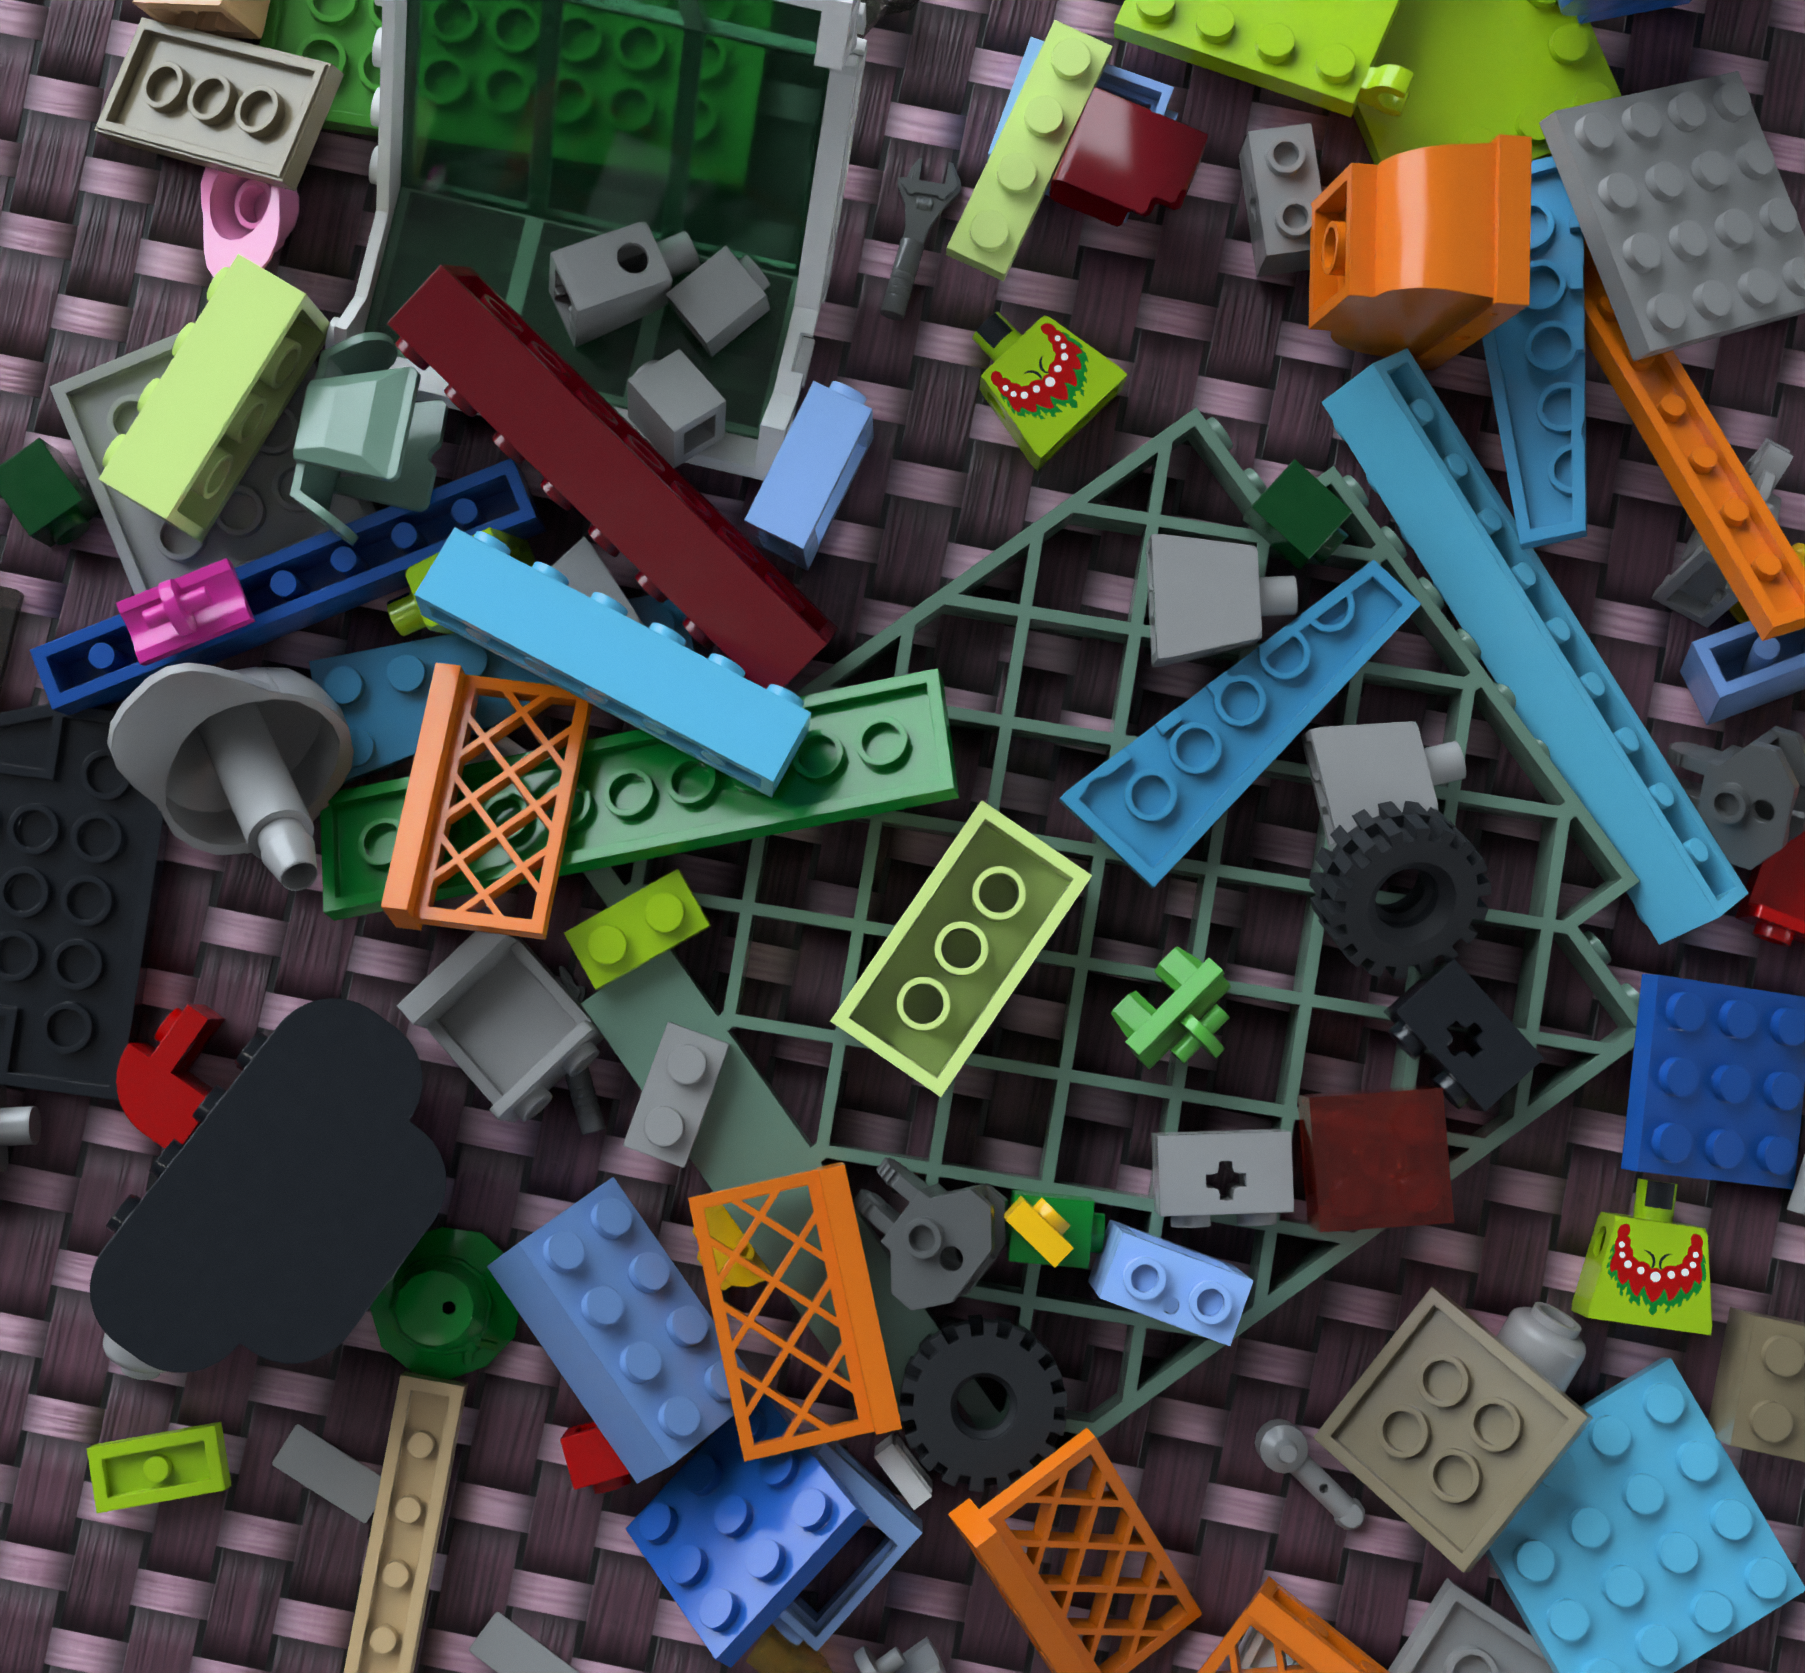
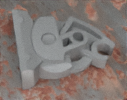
[1651,438,1794,628]

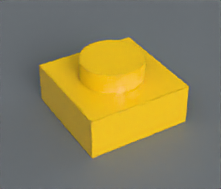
[1003,1196,1074,1268]

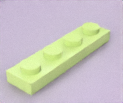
[946,20,1113,281]

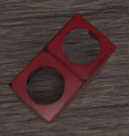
[1049,87,1208,227]

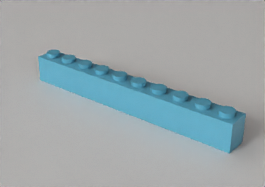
[1322,348,1749,945]

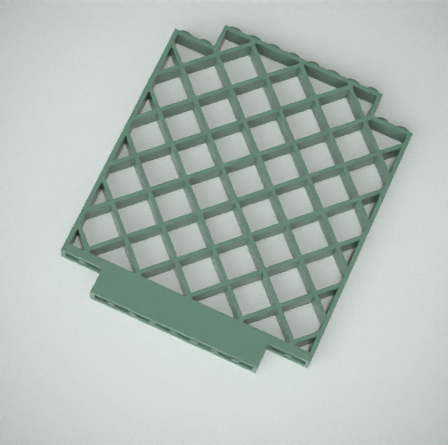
[581,407,1640,1482]

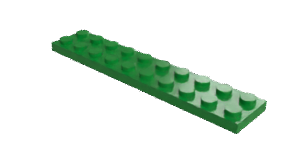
[320,668,959,921]

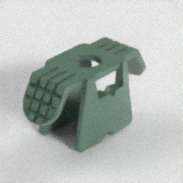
[290,332,448,546]

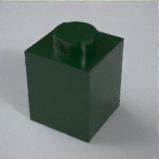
[0,438,101,547]
[1242,459,1353,570]

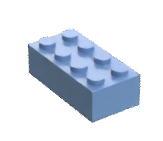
[487,1177,756,1484]

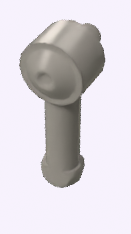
[1255,1419,1365,1530]

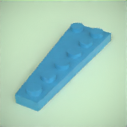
[1482,156,1587,550]
[1058,559,1421,889]
[309,595,695,785]

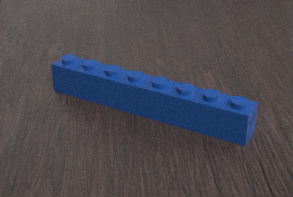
[29,458,547,716]

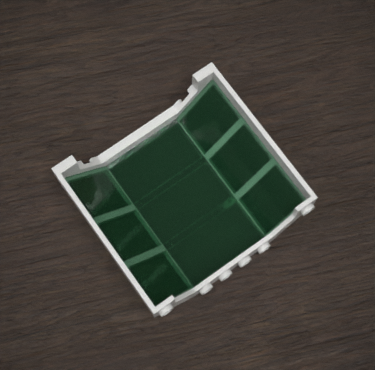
[325,0,867,481]

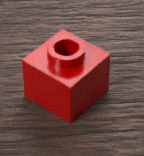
[560,1421,632,1494]

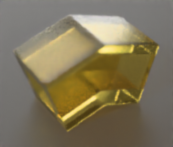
[746,1626,832,1673]

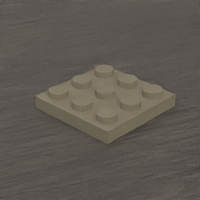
[1313,1287,1593,1573]

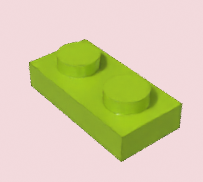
[564,869,711,990]
[87,1422,232,1513]

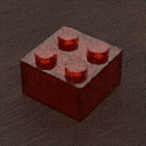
[1297,1086,1454,1232]

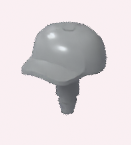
[107,663,354,891]

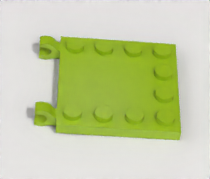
[1114,0,1414,117]
[1353,0,1622,165]

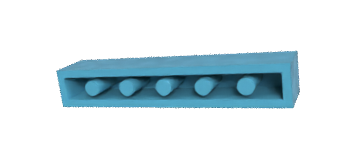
[414,527,811,798]

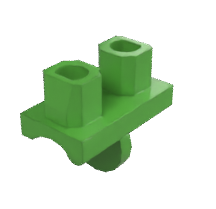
[1111,946,1231,1070]

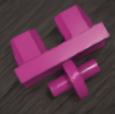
[116,558,256,666]

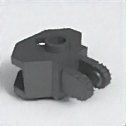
[1666,726,1805,870]
[853,1157,1009,1311]

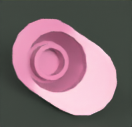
[201,167,299,277]

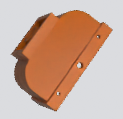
[1308,134,1532,370]

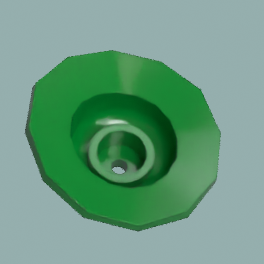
[370,1227,519,1380]

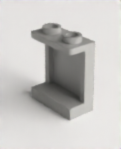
[397,931,604,1123]

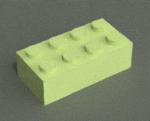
[98,254,330,543]
[830,800,1092,1097]

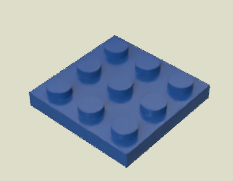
[1621,974,1805,1189]
[625,1394,870,1668]

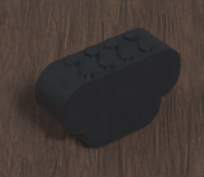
[90,998,446,1373]

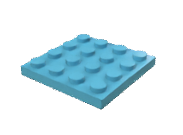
[1485,1357,1805,1673]

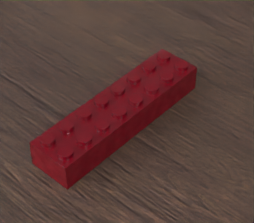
[387,264,838,689]

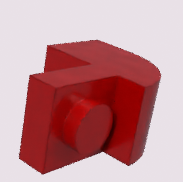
[116,1004,225,1149]

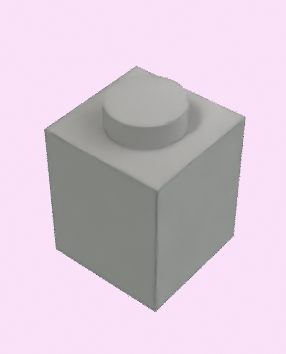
[666,246,770,357]
[627,349,726,469]

